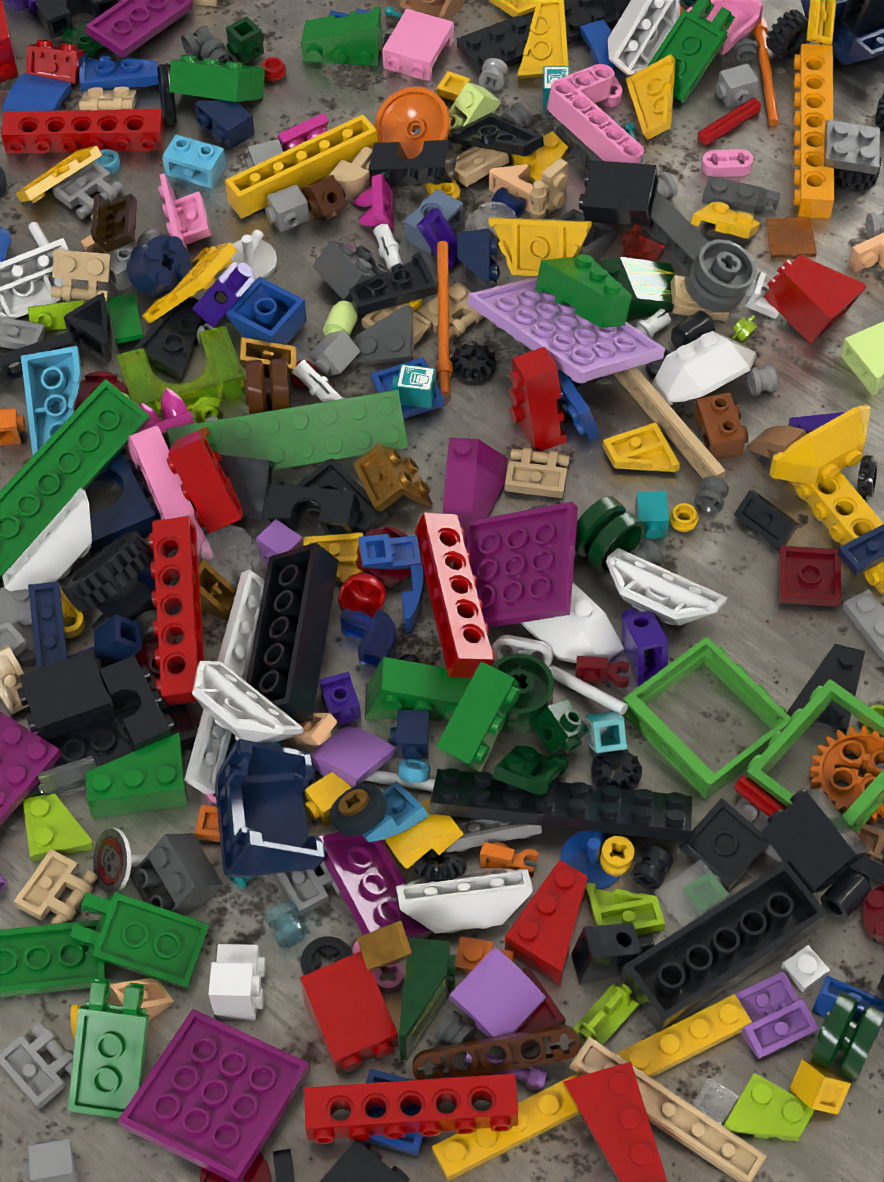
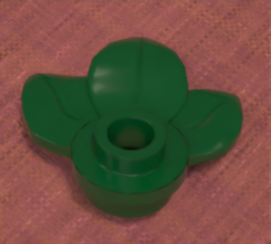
[63,20,105,58]

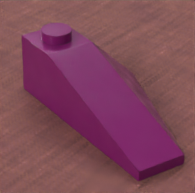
[443,437,508,529]

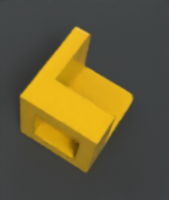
[789,1059,851,1115]

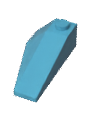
[21,346,81,455]

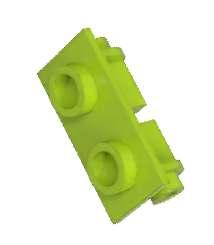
[27,300,85,331]
[573,984,639,1045]

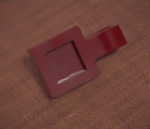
[575,656,629,688]

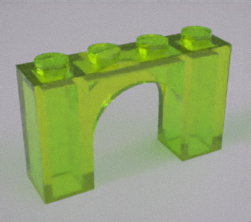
[116,325,245,418]

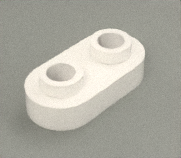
[492,635,553,668]

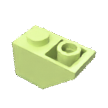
[449,82,501,137]

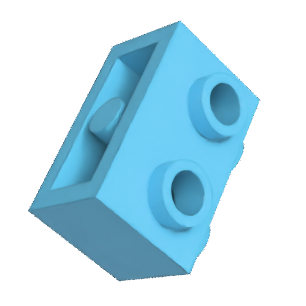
[162,135,227,189]

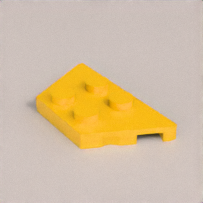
[488,217,592,276]

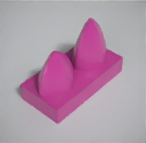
[277,113,329,152]
[353,174,394,231]
[139,388,194,433]

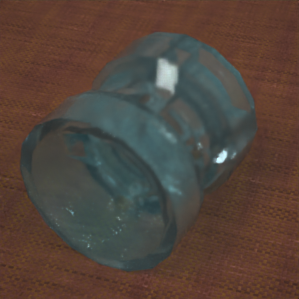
[265,901,309,948]

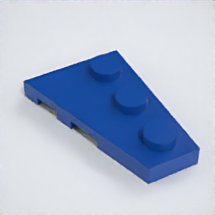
[79,54,159,92]

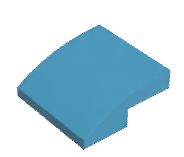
[361,781,429,842]

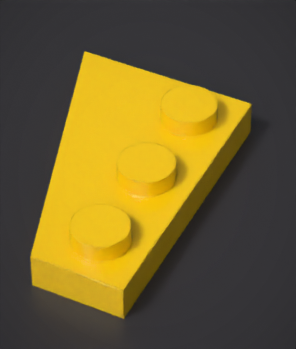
[517,0,568,79]
[626,54,676,140]
[15,146,102,203]

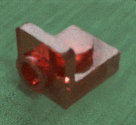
[621,224,665,262]

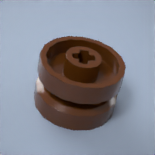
[245,358,291,415]

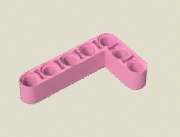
[547,64,644,164]
[126,425,213,562]

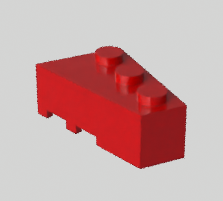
[509,346,567,452]
[167,426,244,534]
[505,860,588,987]

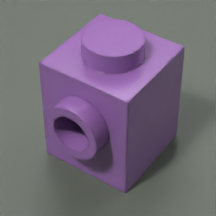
[256,519,304,565]

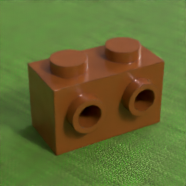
[694,393,749,460]

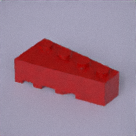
[562,1062,667,1182]

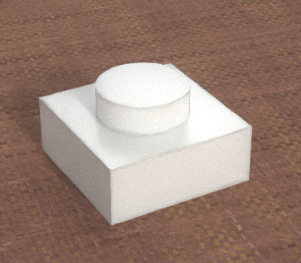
[781,945,830,993]

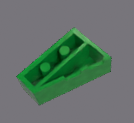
[301,7,382,67]
[169,55,265,102]
[535,254,632,328]
[365,657,472,720]
[436,662,520,773]
[85,733,188,818]

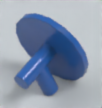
[560,831,621,890]

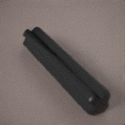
[157,63,177,126]

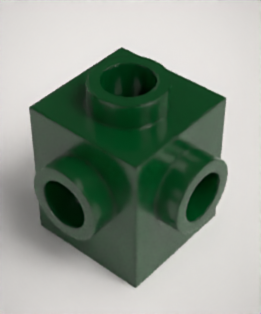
[226,16,264,65]
[531,700,589,754]

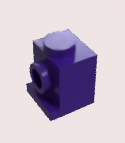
[319,671,361,725]

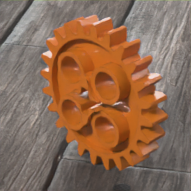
[809,725,884,825]

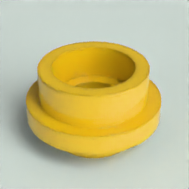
[669,503,699,532]

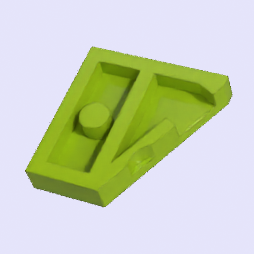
[23,793,94,861]
[586,883,665,936]
[723,1073,815,1142]

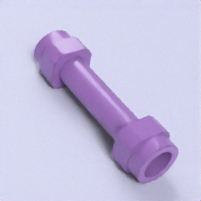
[464,1053,549,1091]

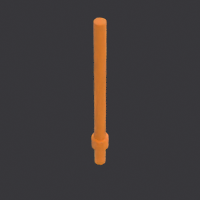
[752,13,779,127]
[436,241,453,397]

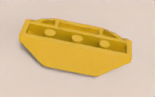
[769,404,870,485]

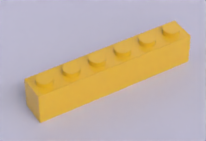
[225,114,378,219]

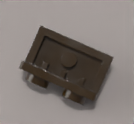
[90,194,137,252]

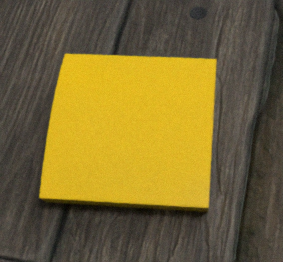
[384,799,464,869]

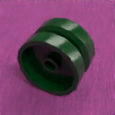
[575,496,645,574]
[492,653,554,735]
[811,992,884,1081]

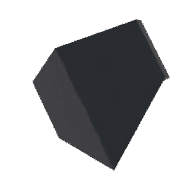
[64,292,112,362]

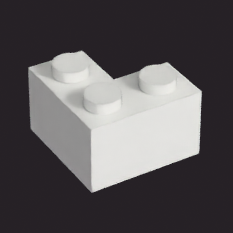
[209,944,266,1021]

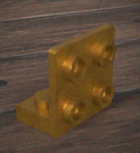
[353,443,433,512]

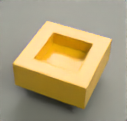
[437,71,471,101]

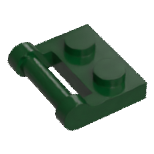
[492,745,569,795]

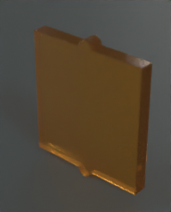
[766,216,817,260]

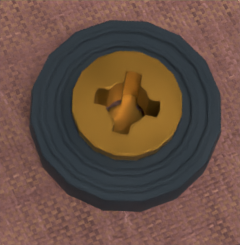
[330,783,388,837]

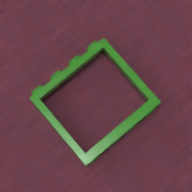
[623,636,791,800]
[747,679,884,833]

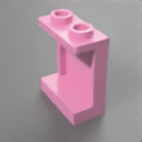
[686,0,764,55]
[382,9,454,81]

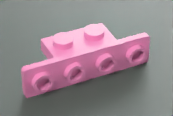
[158,173,212,251]

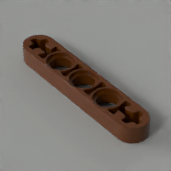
[412,1025,580,1080]

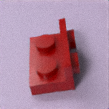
[26,40,85,84]

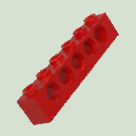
[1,109,165,154]
[415,513,495,678]
[149,516,204,706]
[304,1074,518,1144]

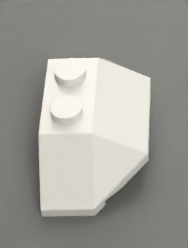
[608,0,680,75]
[0,238,69,319]
[651,331,757,406]
[2,487,92,591]
[606,548,728,626]
[521,583,624,663]
[192,661,304,744]
[396,868,533,934]

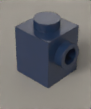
[94,614,142,664]
[390,710,429,760]

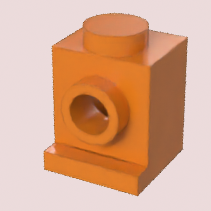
[0,408,26,446]

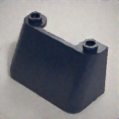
[215,739,326,878]

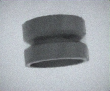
[684,239,757,313]

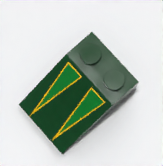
[597,257,676,322]
[398,938,457,1061]

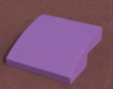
[310,726,396,787]
[450,947,546,1048]
[735,971,819,1059]

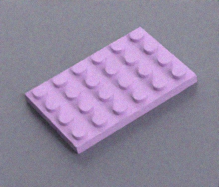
[467,276,665,383]

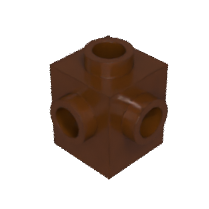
[301,175,347,220]

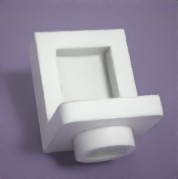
[745,272,779,319]

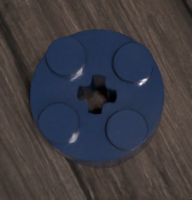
[127,235,193,298]

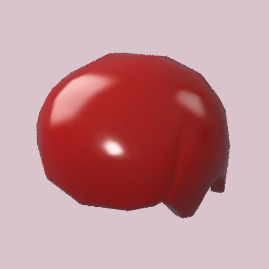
[338,572,387,622]

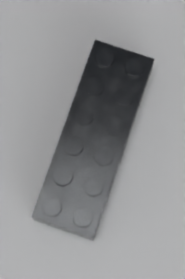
[246,542,339,723]
[620,861,827,1032]

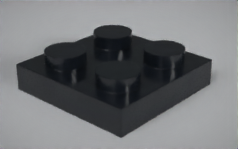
[679,798,770,891]

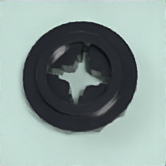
[451,342,496,381]
[857,455,877,502]
[591,749,642,790]
[414,851,467,882]
[300,936,353,975]

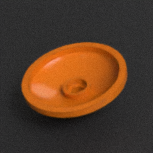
[374,86,450,159]

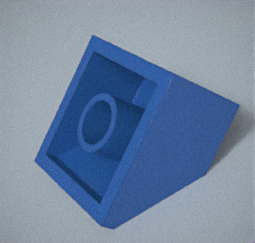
[226,276,307,345]

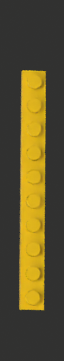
[432,994,752,1181]

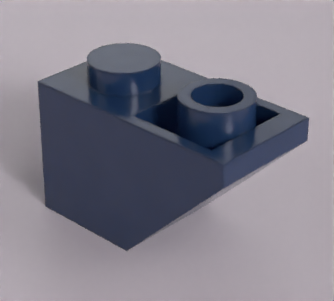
[195,101,255,150]
[457,228,501,288]

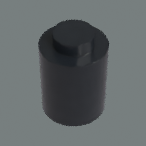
[671,310,715,349]
[820,869,871,920]

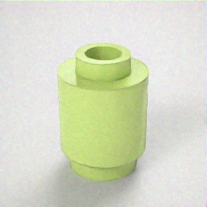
[323,301,358,337]

